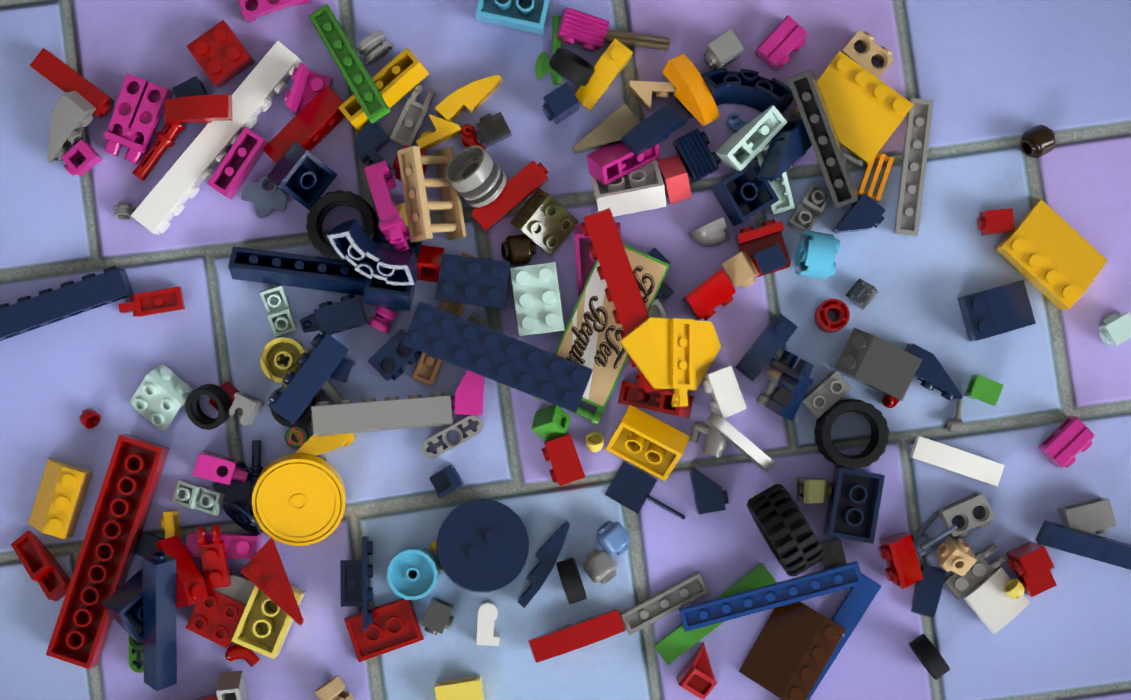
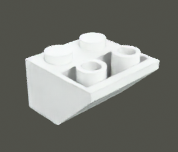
[702,365,747,418]

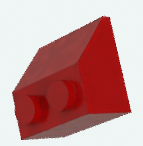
[682,269,736,321]

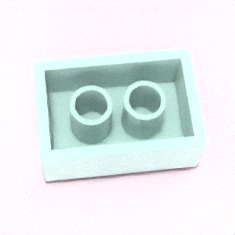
[510,262,565,337]

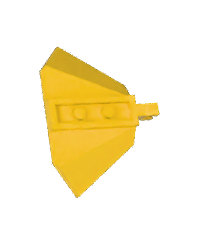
[619,317,721,407]

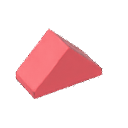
[657,154,692,204]

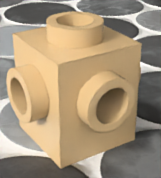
[935,536,977,577]

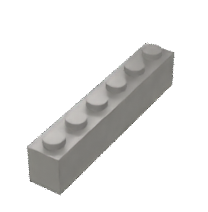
[311,392,453,437]

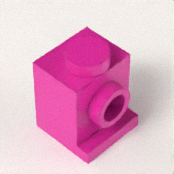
[61,139,103,177]

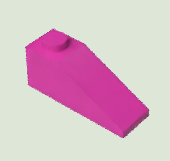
[587,143,660,186]
[451,370,485,415]

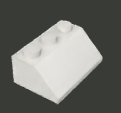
[590,159,667,217]

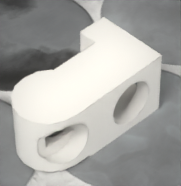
[476,601,500,646]

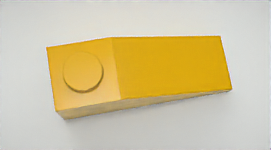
[574,39,633,111]
[295,433,356,456]

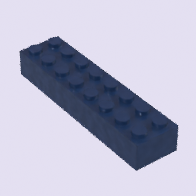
[402,301,593,413]

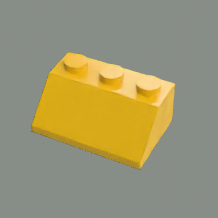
[605,405,690,481]
[28,458,93,539]

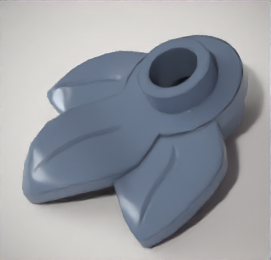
[241,174,287,218]

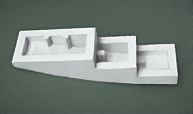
[910,435,1005,487]

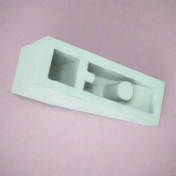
[716,105,787,171]

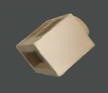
[841,30,894,78]

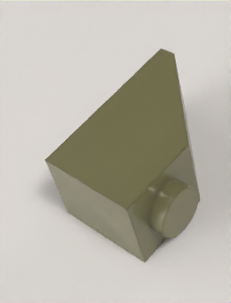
[796,477,832,503]

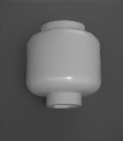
[584,549,617,585]

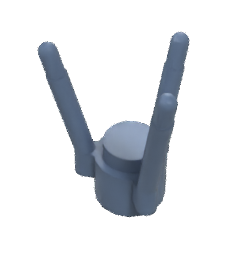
[912,512,967,557]

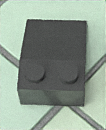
[834,327,922,401]

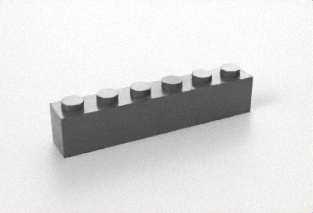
[787,68,859,208]

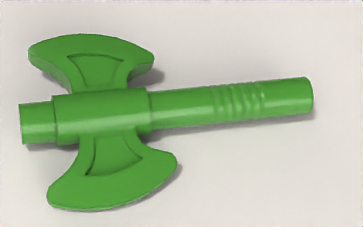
[535,16,563,85]

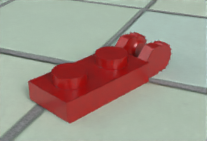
[197,525,231,589]

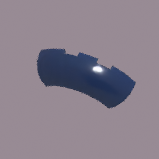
[701,68,794,114]
[327,218,418,286]

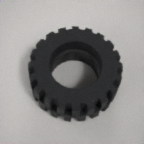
[747,484,824,576]

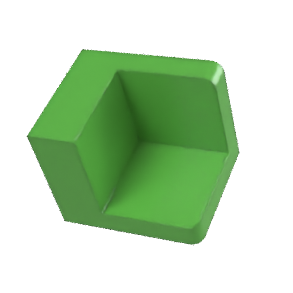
[964,375,1004,406]
[531,405,570,441]

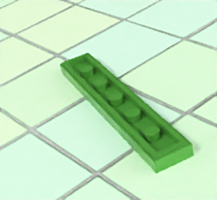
[308,4,391,123]
[653,563,776,665]

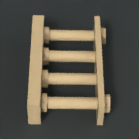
[397,146,467,242]

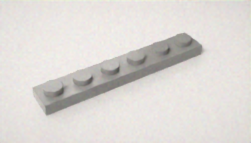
[894,98,934,237]

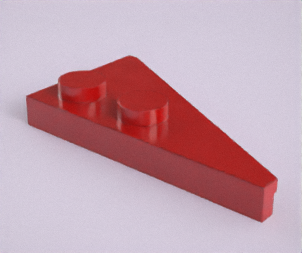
[240,538,304,626]

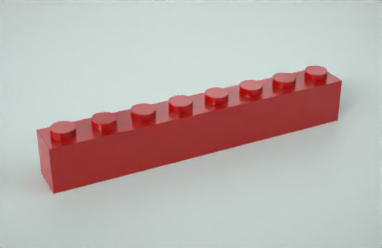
[581,208,657,393]

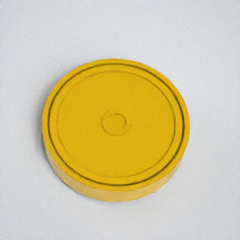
[252,453,346,546]

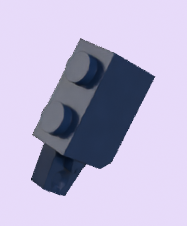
[300,294,368,335]

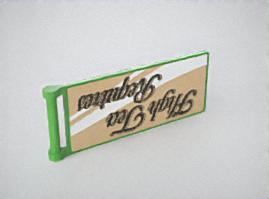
[535,244,669,426]

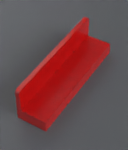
[263,86,345,164]

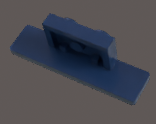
[340,536,373,630]

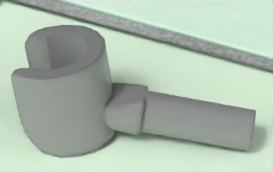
[947,400,963,432]

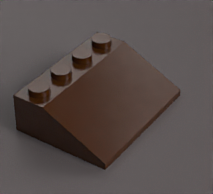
[739,601,846,700]

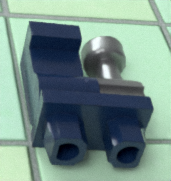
[756,350,814,420]

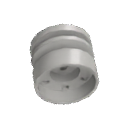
[445,146,507,207]

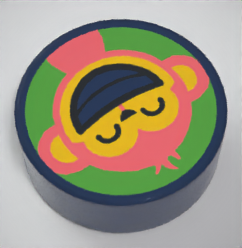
[285,426,309,449]

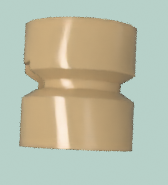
[314,675,355,700]

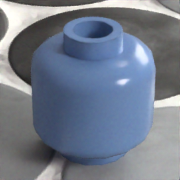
[596,520,630,555]

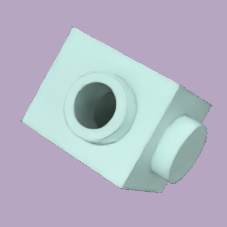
[1098,312,1131,346]

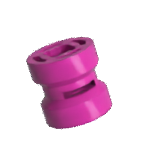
[368,306,398,334]

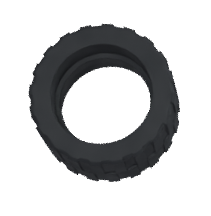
[306,190,380,260]
[814,399,889,469]

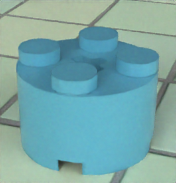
[795,230,840,280]

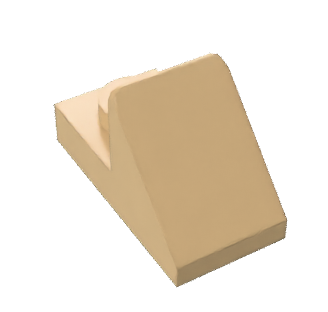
[629,80,675,112]

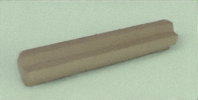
[604,29,670,50]

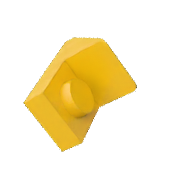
[416,114,461,151]

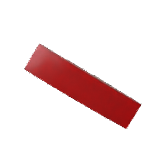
[528,609,625,663]

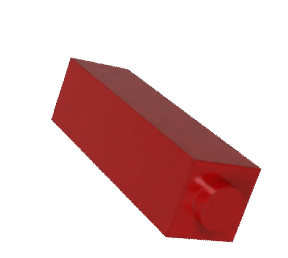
[30,48,115,119]
[471,160,549,232]

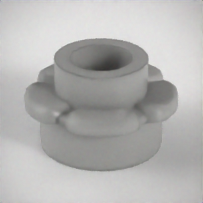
[113,202,136,220]

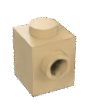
[721,251,760,288]

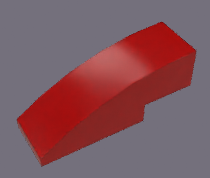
[165,94,233,123]
[11,530,70,601]

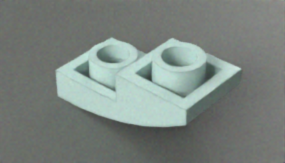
[260,285,297,337]
[172,480,225,516]

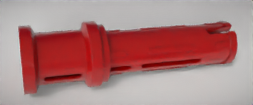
[132,123,186,181]

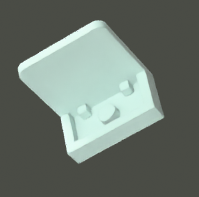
[130,363,193,431]

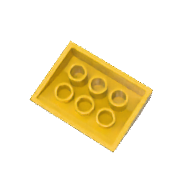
[795,51,914,165]
[994,199,1108,310]

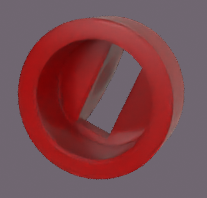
[79,409,101,429]

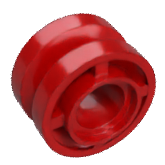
[814,299,850,333]

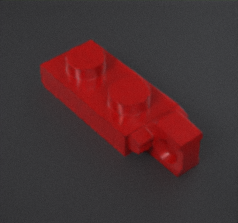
[118,287,185,317]

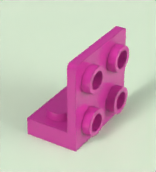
[285,63,333,115]

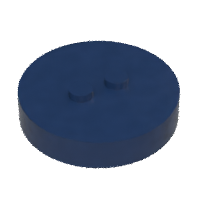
[436,499,529,593]

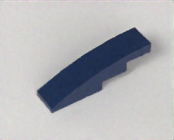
[621,98,693,156]
[518,520,570,608]

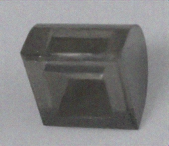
[845,278,878,310]

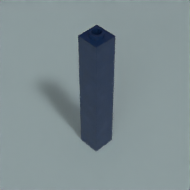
[142,551,177,691]

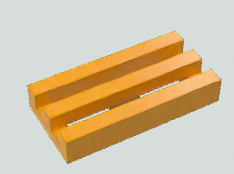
[858,153,894,201]

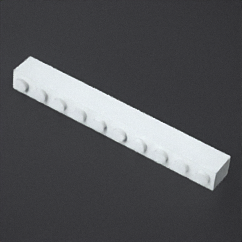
[131,41,303,235]

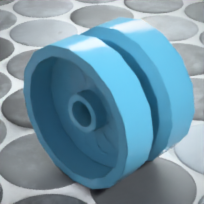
[387,546,440,600]

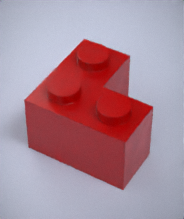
[1006,541,1057,597]

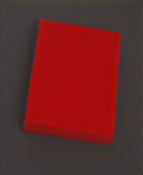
[344,598,424,662]

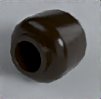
[1020,125,1056,158]
[501,234,536,265]

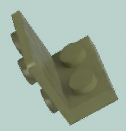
[510,188,579,256]

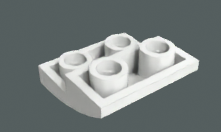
[963,567,1030,634]

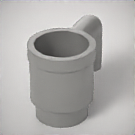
[689,422,728,458]

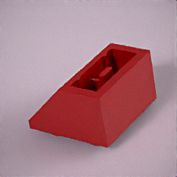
[878,532,923,589]

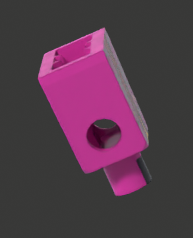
[193,450,249,485]

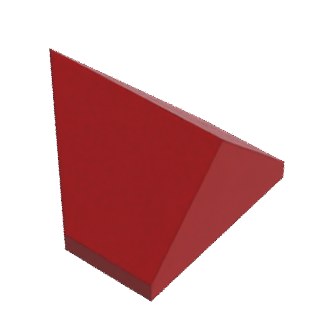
[676,642,718,700]

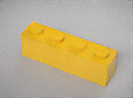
[338,48,429,132]

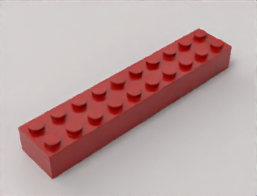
[46,434,170,669]

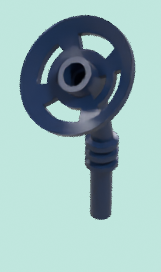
[222,440,263,535]

